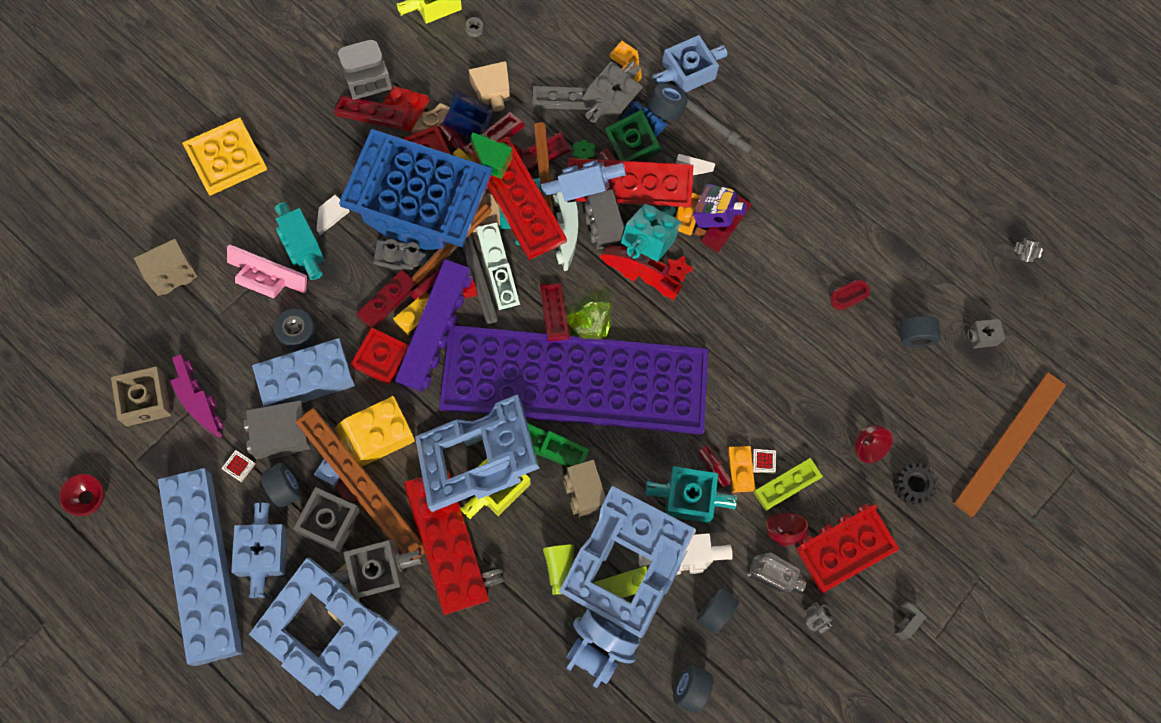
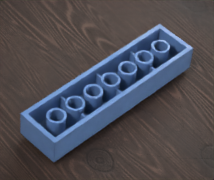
[158,468,243,666]

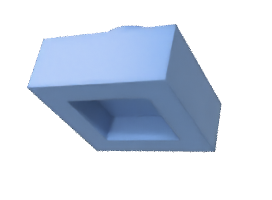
[314,459,340,487]

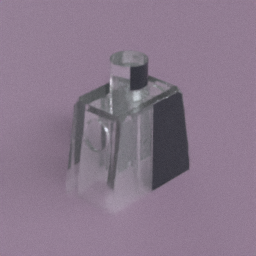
[747,552,806,594]

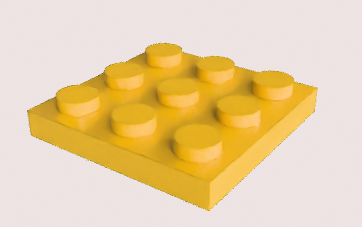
[183,117,267,196]

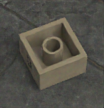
[134,239,198,296]
[111,366,172,427]
[563,460,606,520]

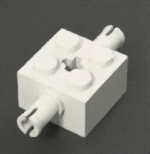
[638,534,732,575]

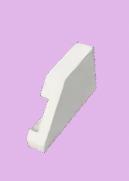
[676,154,715,175]
[317,195,350,235]

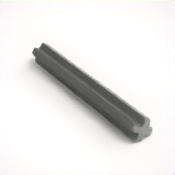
[462,234,497,325]

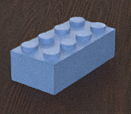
[252,338,355,407]

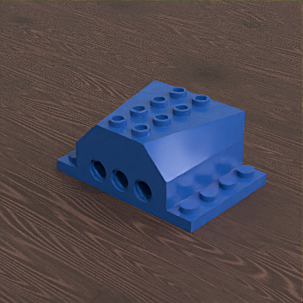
[339,129,493,250]

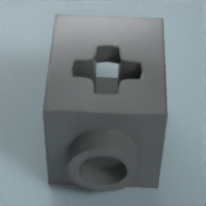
[967,319,1005,348]

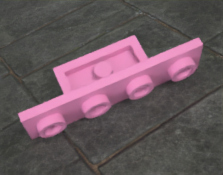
[227,244,307,298]

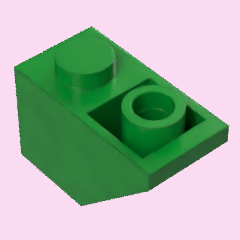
[471,133,512,179]

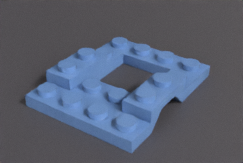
[415,395,539,512]
[559,486,696,638]
[249,558,399,710]

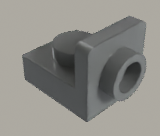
[896,601,926,640]

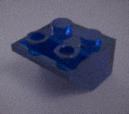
[442,90,493,137]

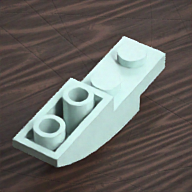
[552,192,578,271]
[476,222,520,310]

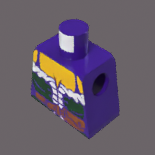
[693,184,747,228]

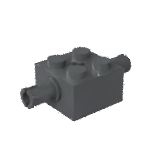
[582,61,643,124]
[329,539,423,599]

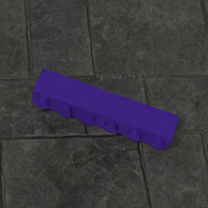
[395,259,473,393]

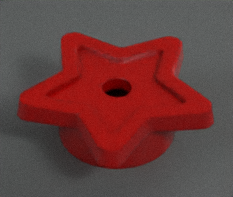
[667,256,693,282]

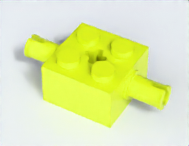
[396,0,462,24]
[461,459,530,519]

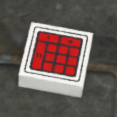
[752,449,776,474]
[221,450,255,482]

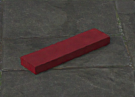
[334,96,413,130]

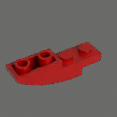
[600,245,683,300]

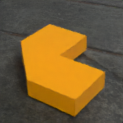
[610,41,642,82]

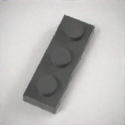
[533,86,592,110]

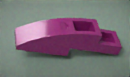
[170,355,224,438]

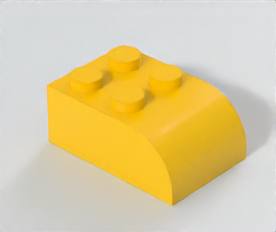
[335,396,415,467]

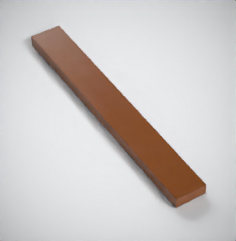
[953,372,1066,517]
[295,407,424,560]

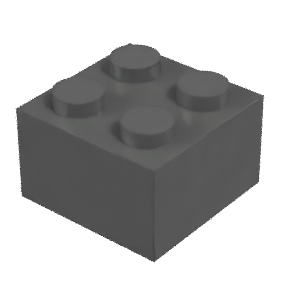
[583,189,624,250]
[293,487,361,553]

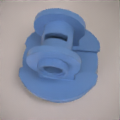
[566,609,641,688]

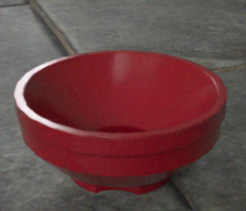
[855,425,893,463]
[59,474,105,516]
[766,513,808,546]

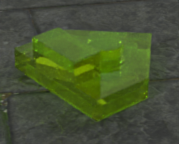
[566,302,612,339]

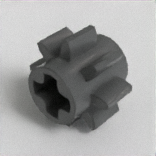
[1014,238,1043,262]
[804,602,834,634]

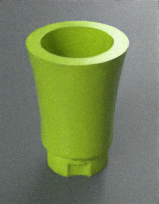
[543,545,574,595]

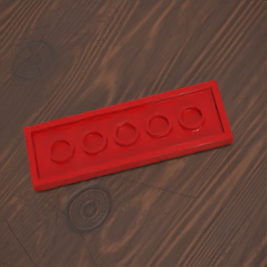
[471,137,567,260]
[568,158,694,207]
[404,471,489,615]

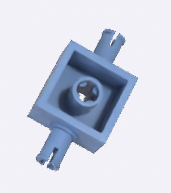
[652,35,727,93]
[541,160,626,202]
[231,503,287,598]

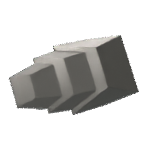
[373,239,427,271]

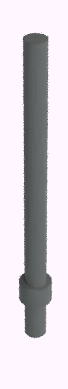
[655,83,752,154]

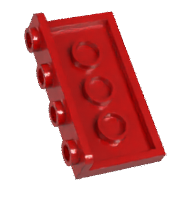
[795,503,900,594]

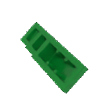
[527,423,589,467]

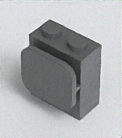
[338,40,392,100]
[244,400,311,459]

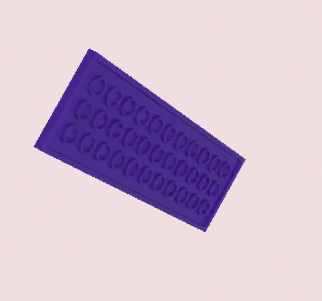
[439,326,708,434]

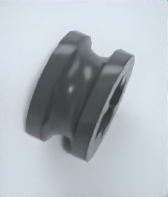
[466,17,483,37]
[482,569,505,586]

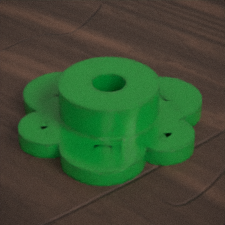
[573,140,595,159]

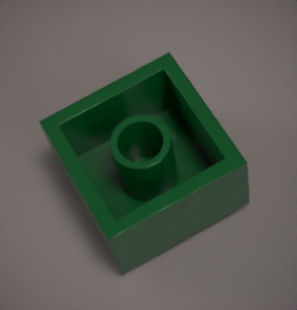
[605,110,662,162]

